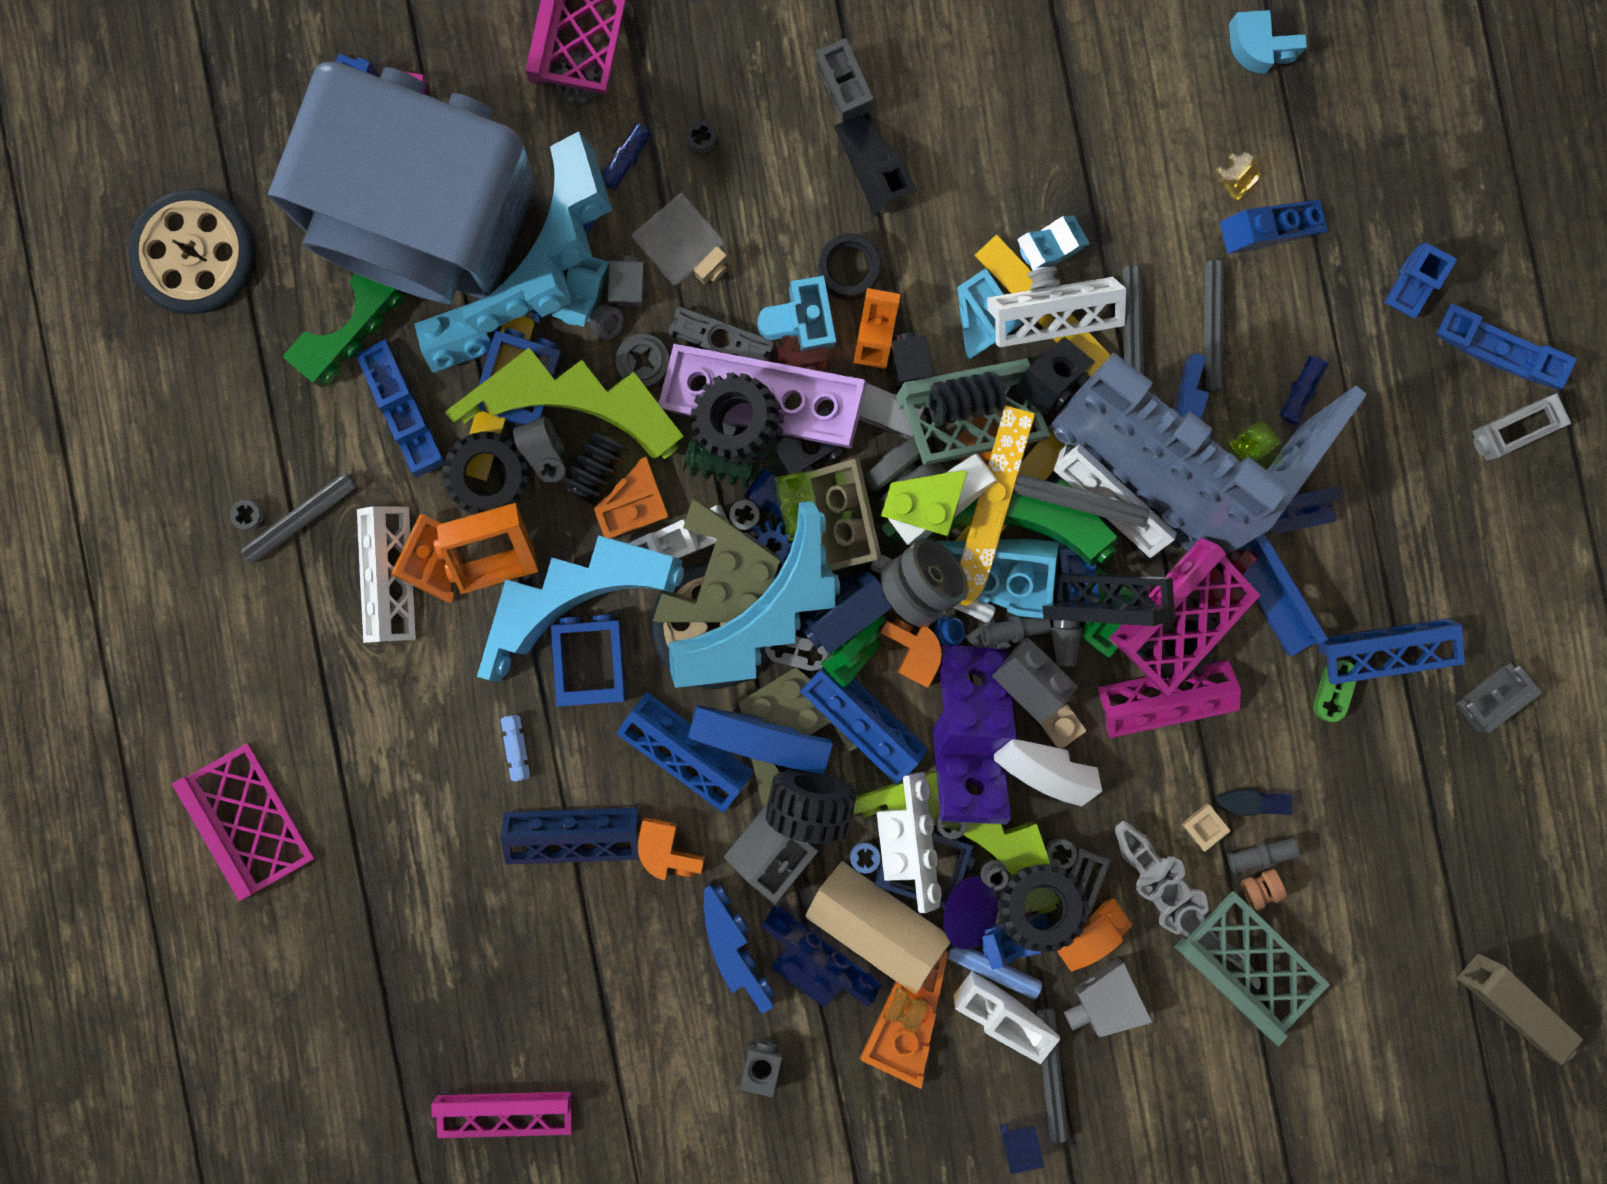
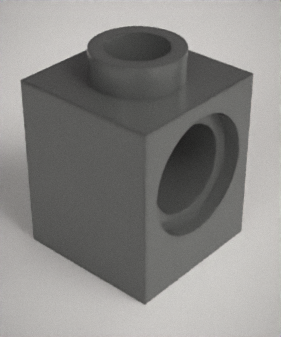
[608,256,646,308]
[740,1040,782,1098]

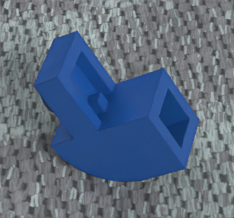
[1384,243,1457,319]
[982,913,1050,970]

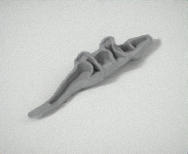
[1115,821,1261,989]

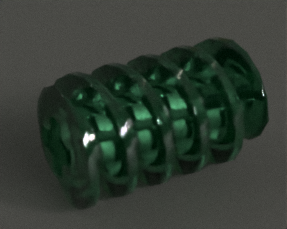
[683,434,754,489]

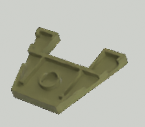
[653,497,780,622]
[739,667,857,804]

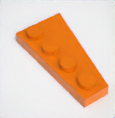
[860,949,948,1089]

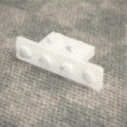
[877,772,941,913]

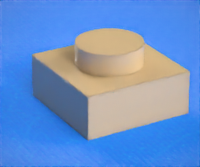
[694,246,728,285]
[1039,704,1086,749]
[1181,803,1231,852]

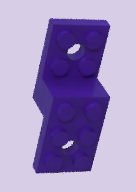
[933,645,1016,825]

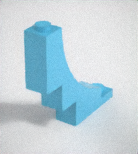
[477,535,684,682]

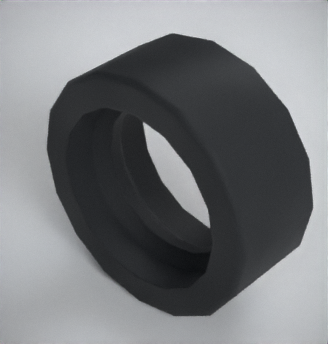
[818,233,881,300]

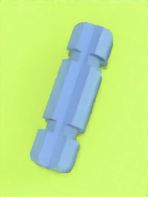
[501,715,530,781]

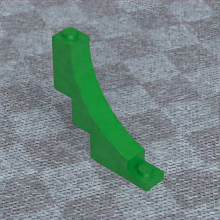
[881,463,1117,567]

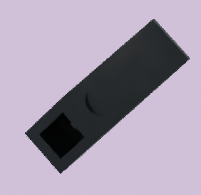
[834,116,917,216]

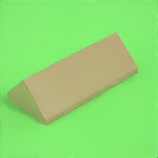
[805,861,951,995]

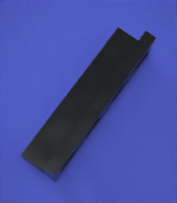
[1042,573,1176,626]

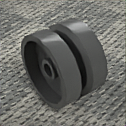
[863,437,948,508]
[880,538,969,627]

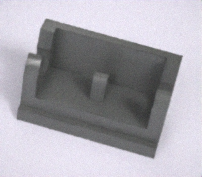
[1454,662,1543,733]

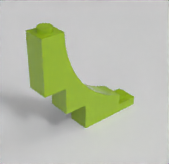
[445,348,684,459]
[853,769,1060,914]

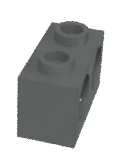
[815,38,874,122]

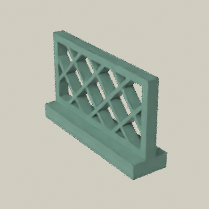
[896,358,1050,465]
[1174,891,1330,1047]

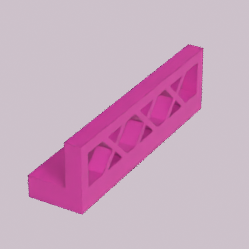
[1098,660,1241,738]
[431,1092,573,1138]

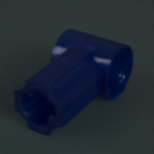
[743,468,804,531]

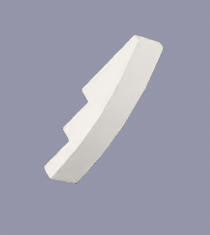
[627,505,726,559]

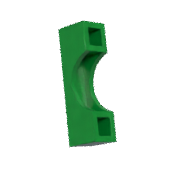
[282,273,406,387]

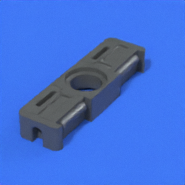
[669,307,773,361]

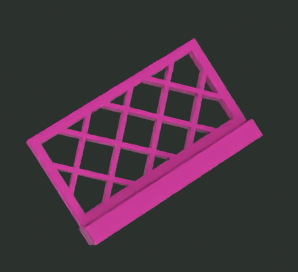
[525,0,627,94]
[1109,538,1260,696]
[172,743,315,901]

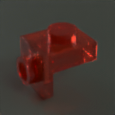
[777,335,828,372]

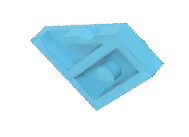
[957,268,1023,361]

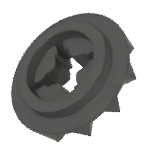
[552,49,603,103]
[616,334,669,387]

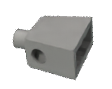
[1064,958,1152,1037]

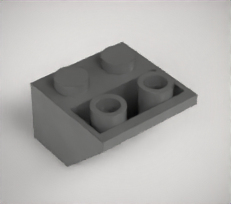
[724,805,818,904]

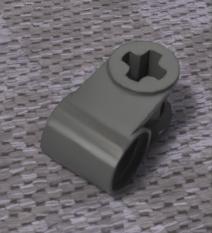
[513,416,566,483]

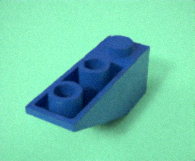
[1220,200,1328,254]

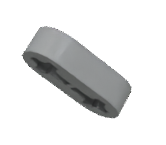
[765,636,828,671]

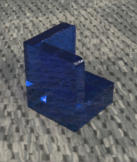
[999,1124,1044,1174]

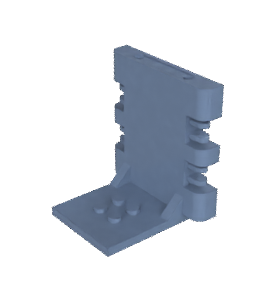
[1047,352,1367,556]

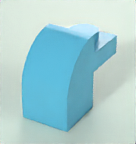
[1229,10,1307,74]
[1018,215,1090,270]
[552,256,610,327]

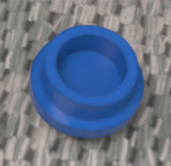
[934,615,965,646]

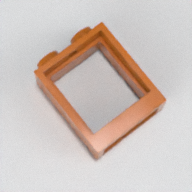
[434,503,539,594]

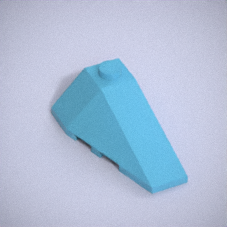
[936,539,1059,619]

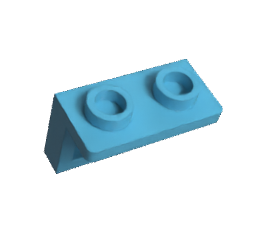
[414,302,492,372]

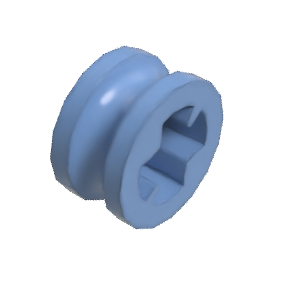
[850,841,881,874]

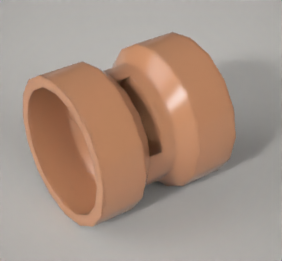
[1241,868,1287,912]

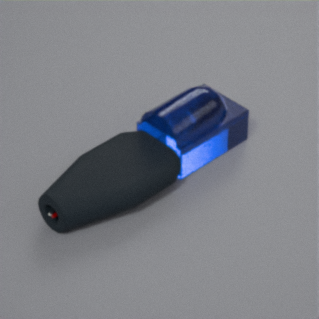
[1216,789,1292,816]

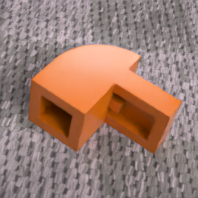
[853,288,900,369]
[880,618,941,688]
[638,817,705,880]
[1057,898,1133,972]

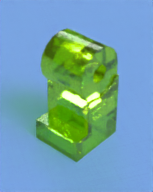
[1229,420,1281,462]
[775,471,812,542]

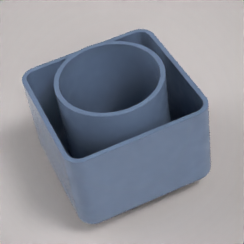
[267,61,536,304]

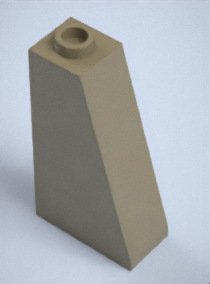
[1456,954,1584,1065]

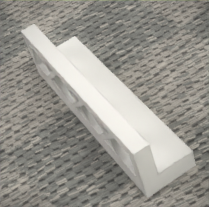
[987,277,1126,347]
[1054,444,1176,558]
[357,506,416,643]

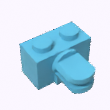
[757,276,836,355]

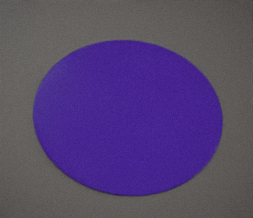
[943,876,998,950]

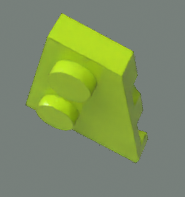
[881,470,968,536]

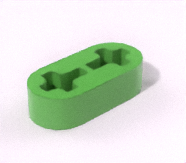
[1313,660,1357,722]

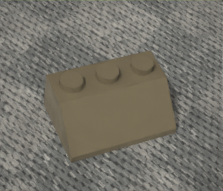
[804,458,882,571]

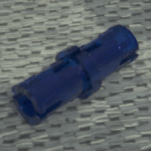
[601,122,653,190]
[1279,355,1329,425]

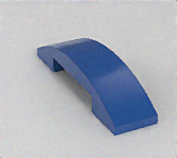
[1436,303,1577,390]

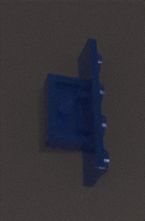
[762,906,881,1008]

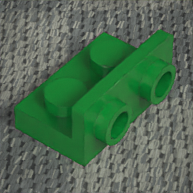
[821,615,886,687]

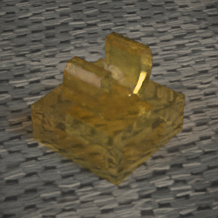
[1216,152,1260,201]

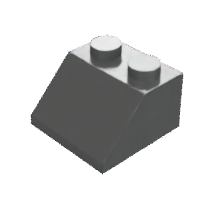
[992,637,1078,724]

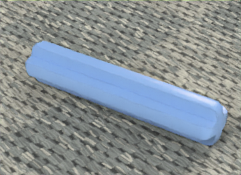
[947,944,1042,999]

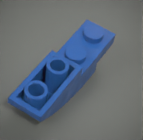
[704,881,776,1014]

